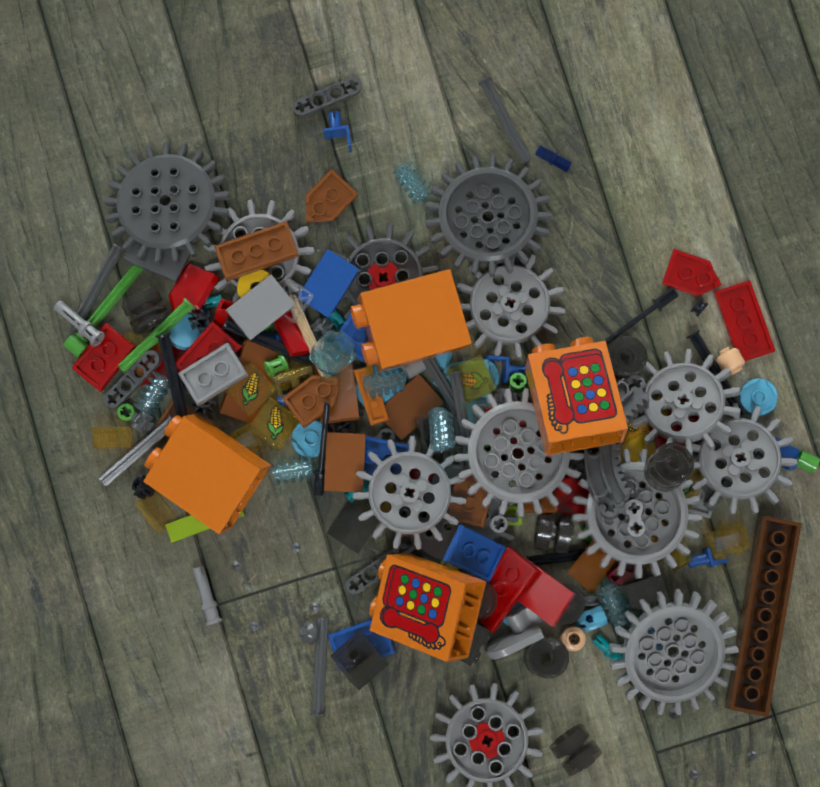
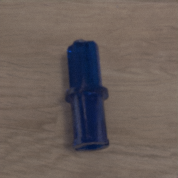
[535,145,572,173]

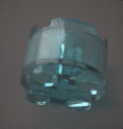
[309,330,356,377]

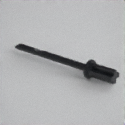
[604,288,678,345]
[313,402,330,496]

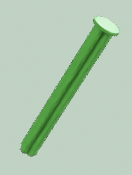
[75,265,144,343]
[118,298,196,373]

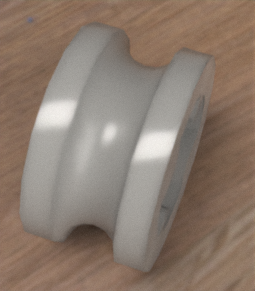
[489,515,508,533]

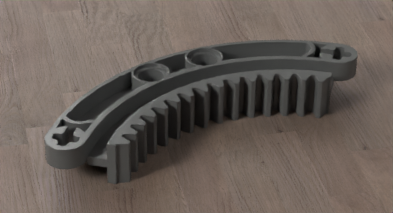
[584,375,649,521]

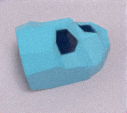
[575,605,608,632]

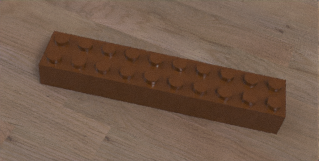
[725,516,802,717]

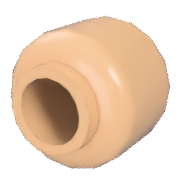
[716,346,745,376]
[560,626,586,652]

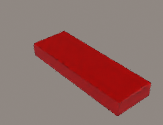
[274,310,309,357]

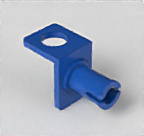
[323,111,352,153]
[484,356,526,384]
[686,544,728,569]

